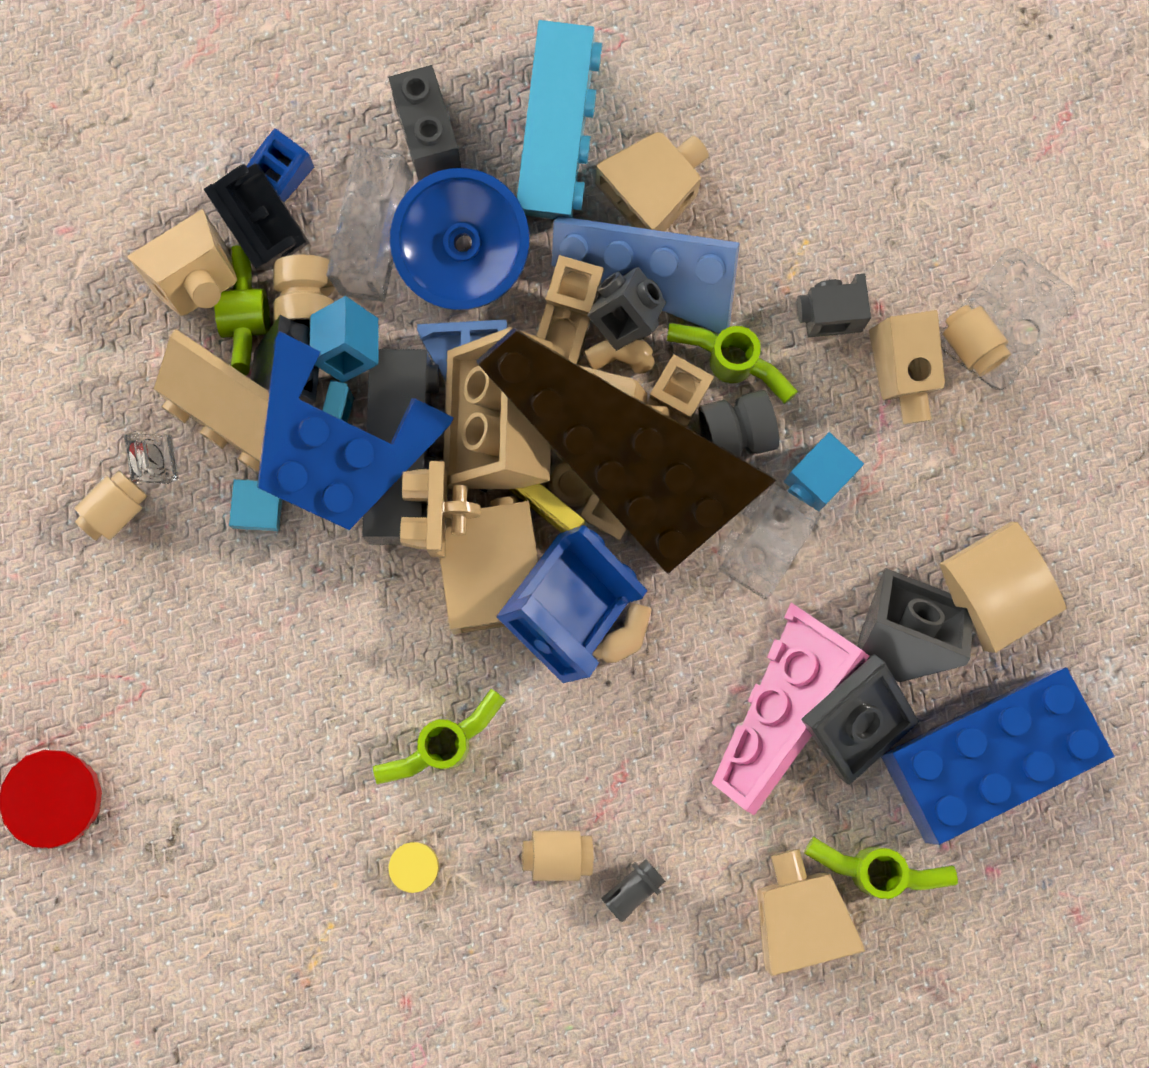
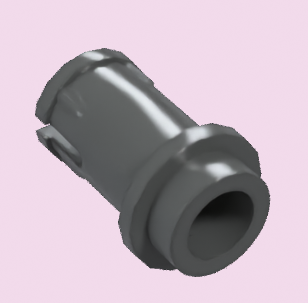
[601,859,666,923]

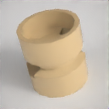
[273,254,335,328]

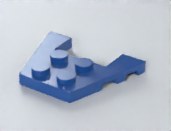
[257,331,454,530]

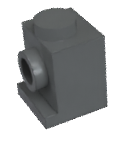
[797,273,871,337]

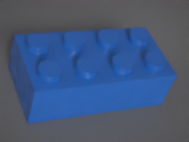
[881,667,1115,845]

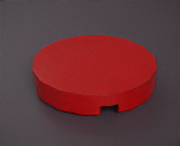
[0,750,102,848]

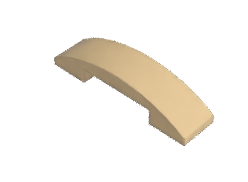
[536,255,604,448]
[580,354,714,541]

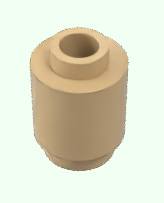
[943,305,1011,377]
[74,470,147,541]
[522,831,594,881]

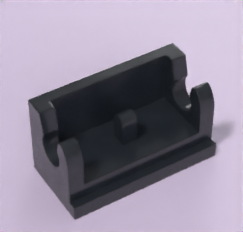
[204,163,310,271]

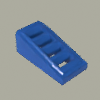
[246,128,314,202]

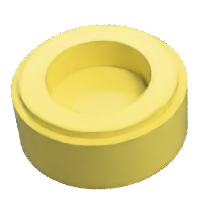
[389,842,439,893]

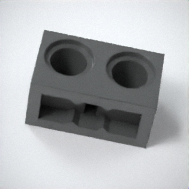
[388,65,461,182]

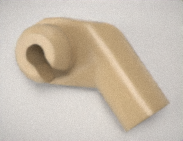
[583,339,655,374]
[593,603,652,663]

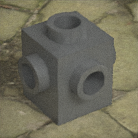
[587,267,666,351]

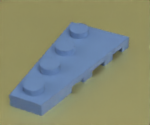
[551,216,740,334]

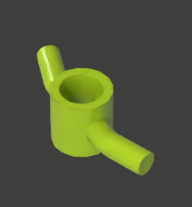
[214,245,271,376]
[666,323,798,404]
[373,689,506,785]
[804,837,958,899]

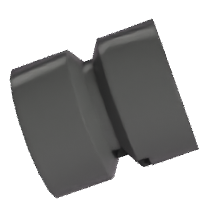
[698,390,780,458]

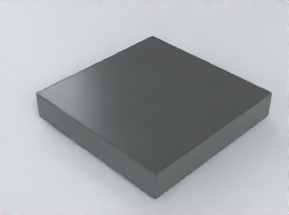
[801,654,919,785]

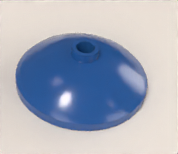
[390,168,530,310]

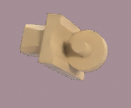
[400,461,481,557]

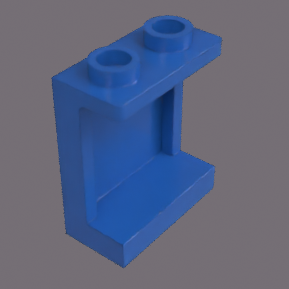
[496,525,647,683]

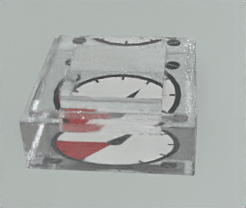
[124,431,179,484]

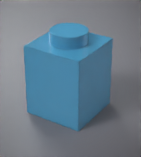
[310,296,379,383]
[784,432,864,513]

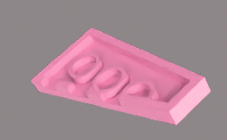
[712,603,869,815]

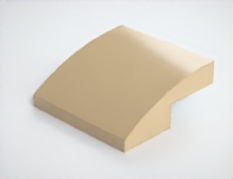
[939,521,1067,653]

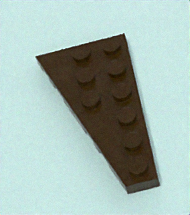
[476,328,776,574]

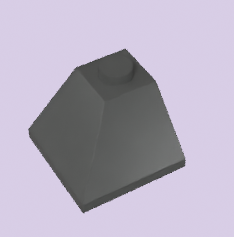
[857,568,973,682]

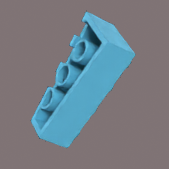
[517,20,602,219]

